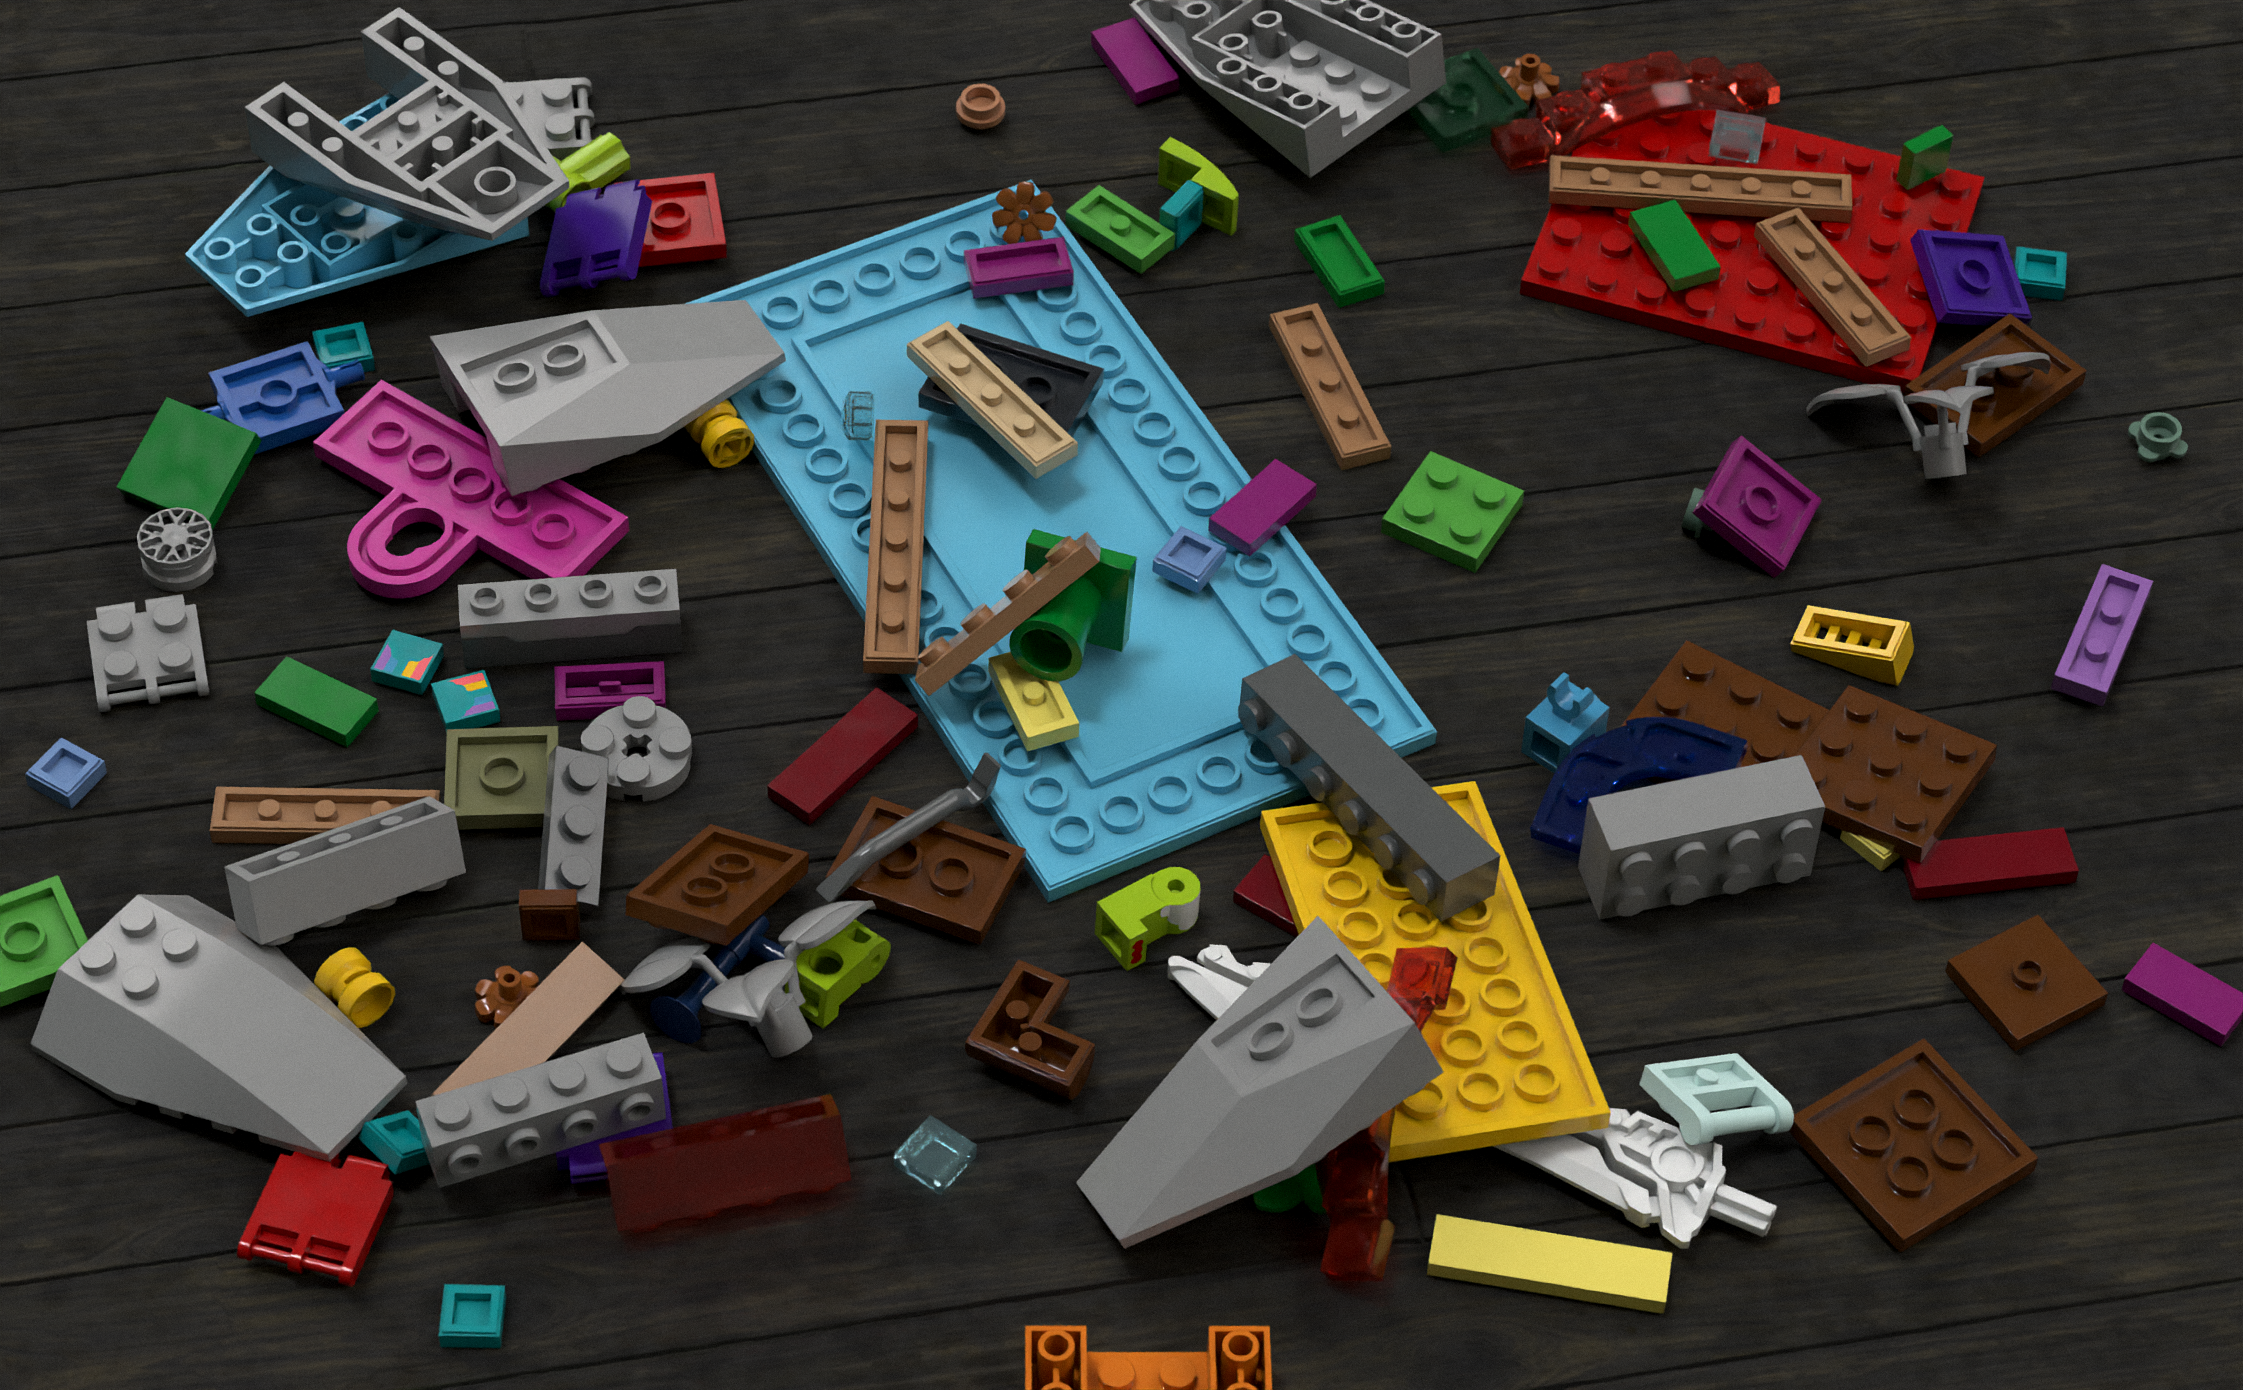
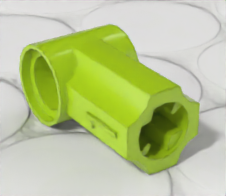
[545,132,631,213]

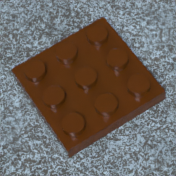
[1605,640,1829,784]
[1795,685,1997,863]
[1788,1038,2038,1253]

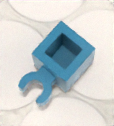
[1521,672,1610,780]

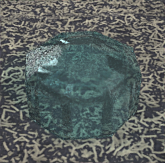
[841,391,875,441]

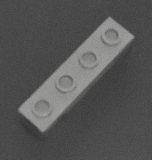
[458,569,682,668]

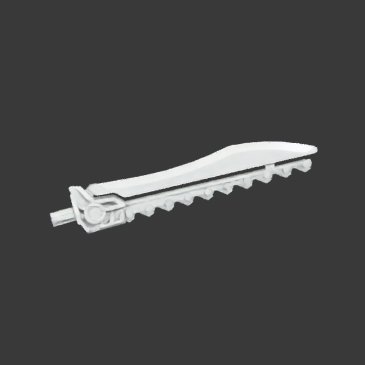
[1168,944,1777,1249]

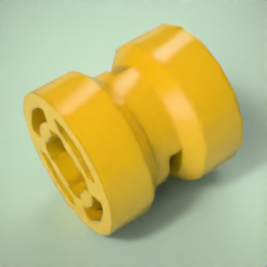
[684,399,755,468]
[314,947,395,1028]

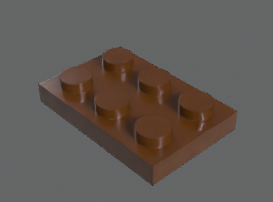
[1903,314,2087,458]
[825,796,1026,945]
[625,824,809,946]

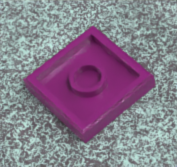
[1692,435,1822,578]

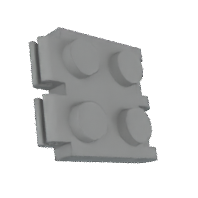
[504,77,595,161]
[87,594,210,712]

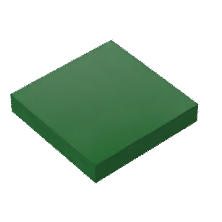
[117,397,262,530]

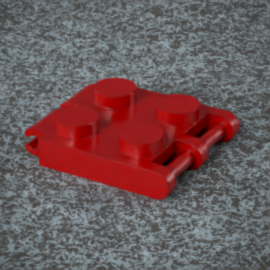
[237,1151,394,1287]

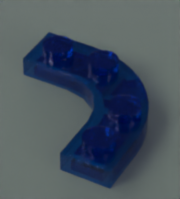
[1530,717,1747,854]

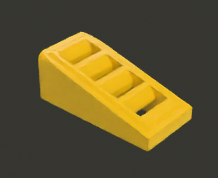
[1790,605,1914,686]

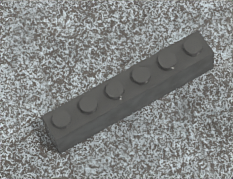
[1238,654,1501,921]

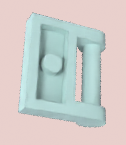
[1639,1053,1794,1145]

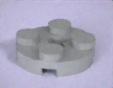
[581,696,692,801]

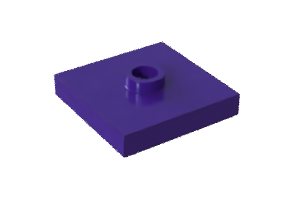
[1910,229,2032,326]

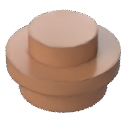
[956,84,1005,129]

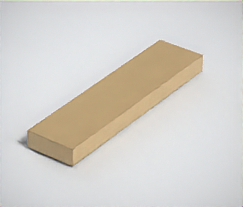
[907,321,1078,479]

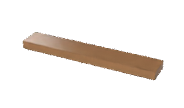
[1548,156,1852,223]
[863,419,928,674]

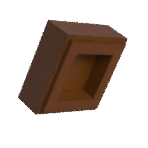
[519,889,580,940]

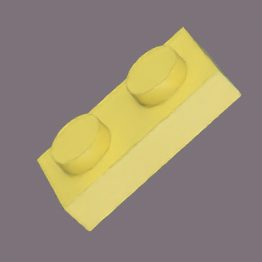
[988,652,1079,752]

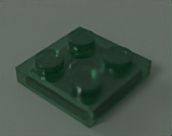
[1407,47,1529,153]

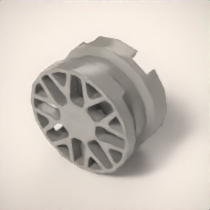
[137,507,218,592]

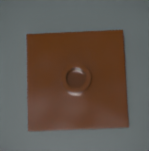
[1945,915,2108,1052]

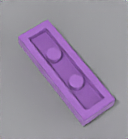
[2051,564,2153,706]

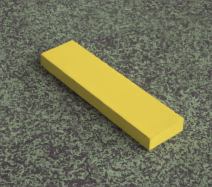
[1427,1214,1672,1314]

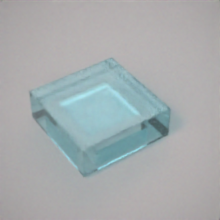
[1708,110,1766,164]
[894,1115,977,1195]

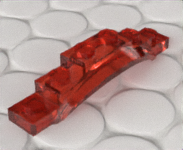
[1491,50,1781,170]
[1315,947,1458,1281]

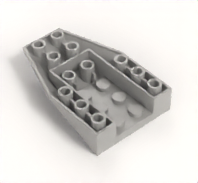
[1129,0,1446,178]
[430,300,786,496]
[1076,916,1444,1249]

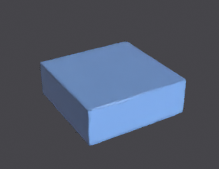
[1152,526,1226,594]
[25,738,107,809]

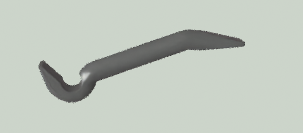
[817,752,1001,903]

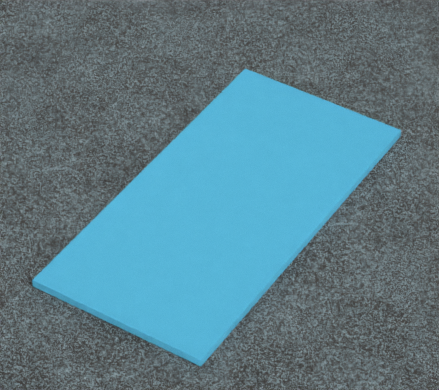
[685,180,1437,903]

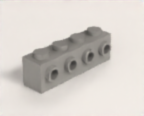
[224,796,466,946]
[415,1033,666,1188]

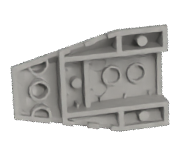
[31,895,407,1162]

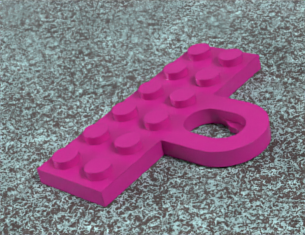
[313,380,629,599]

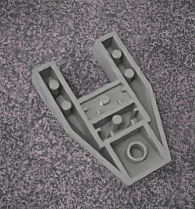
[245,7,569,241]

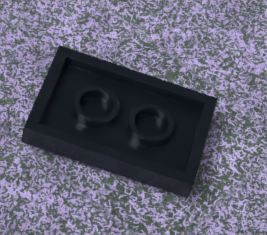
[918,323,1104,437]

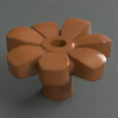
[1498,54,1559,107]
[992,181,1057,244]
[475,966,539,1029]

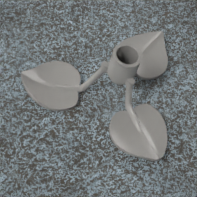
[1807,352,2051,479]
[619,901,876,1058]

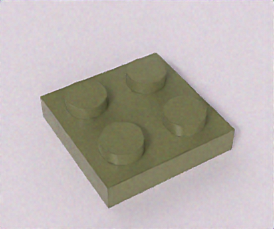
[444,726,560,830]

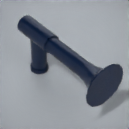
[650,914,785,1043]

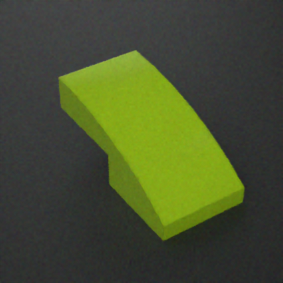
[1158,137,1239,236]

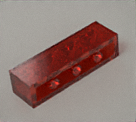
[599,1094,852,1232]

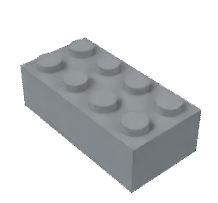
[1578,755,1825,919]

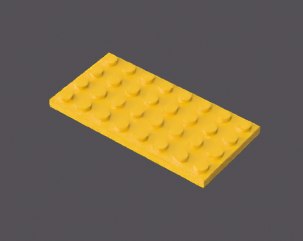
[1260,781,1611,1163]

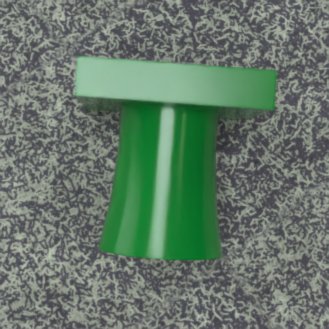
[1009,529,1137,681]

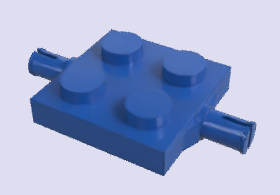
[201,341,365,454]

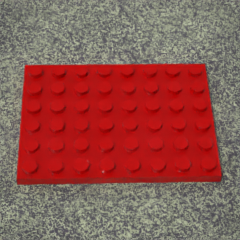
[1519,82,1985,393]

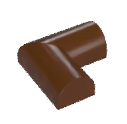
[965,959,1095,1100]

